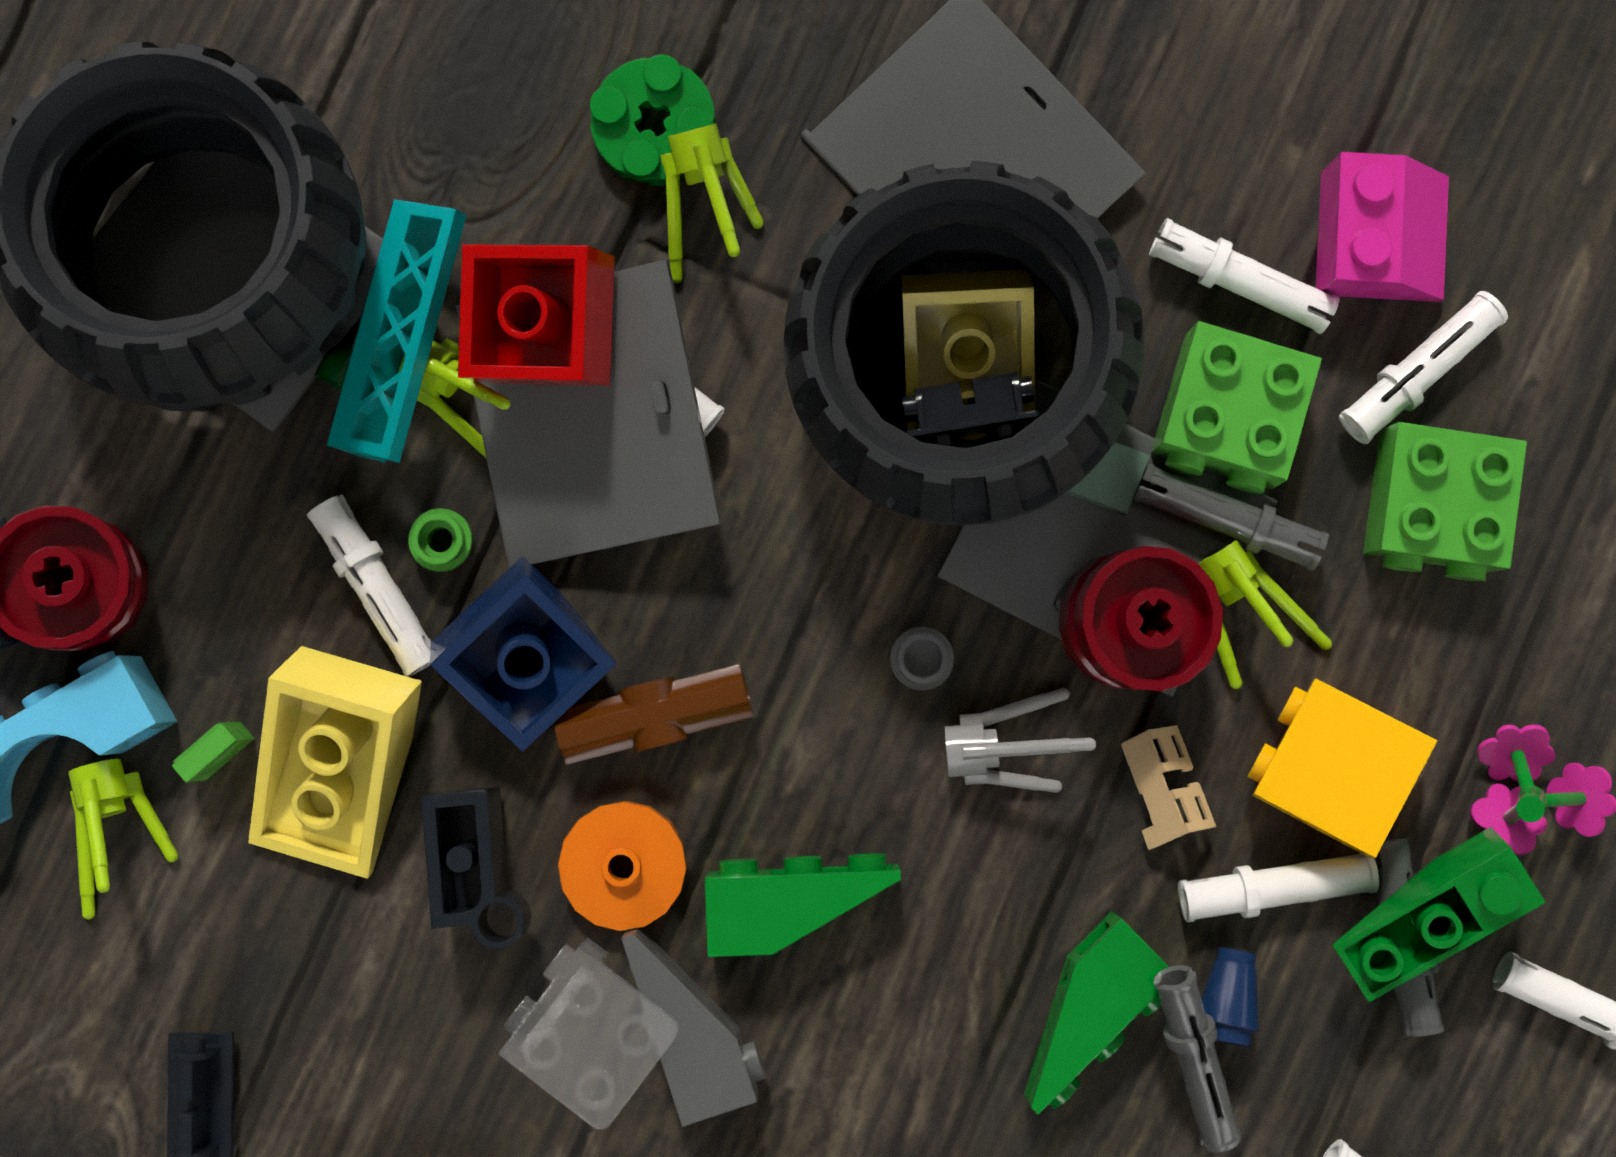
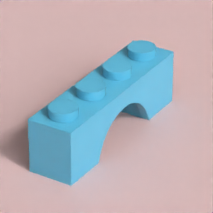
[0,651,178,824]

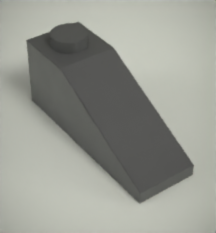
[621,927,766,1127]

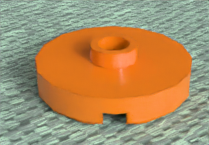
[558,801,687,931]

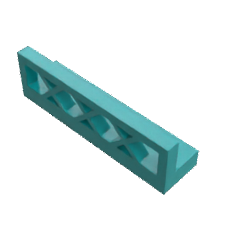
[327,199,467,463]

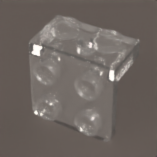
[498,938,679,1130]

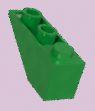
[1332,827,1546,1002]
[705,853,901,957]
[1024,911,1169,1115]

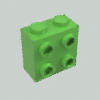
[1151,321,1322,494]
[1363,422,1527,581]

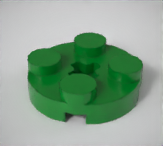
[590,54,716,186]

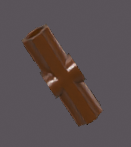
[554,664,754,765]

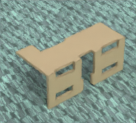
[1121,725,1216,850]

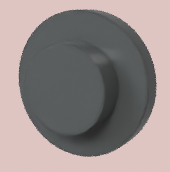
[890,627,954,690]

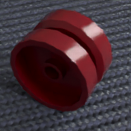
[0,505,148,652]
[1059,546,1223,691]

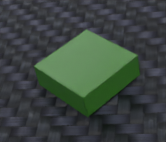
[172,722,255,783]

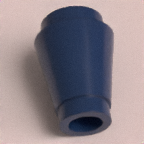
[1201,948,1259,1047]

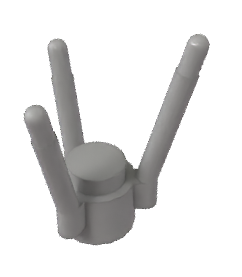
[944,688,1096,793]

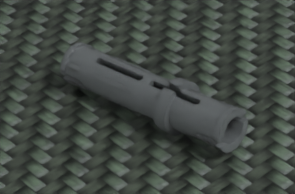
[1132,462,1329,571]
[1374,836,1445,1037]
[1153,965,1242,1153]

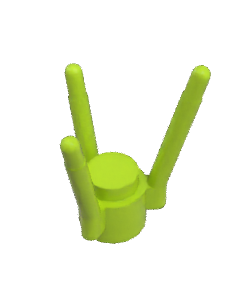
[660,123,764,284]
[398,338,511,458]
[1198,540,1332,689]
[68,759,178,920]

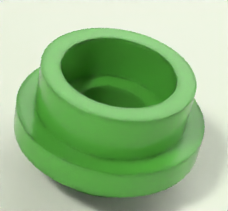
[408,508,473,572]

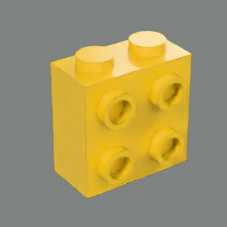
[1247,678,1438,858]

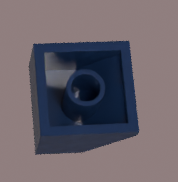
[430,556,616,752]

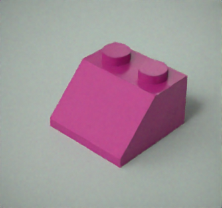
[1316,152,1449,302]

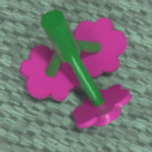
[1470,725,1616,856]

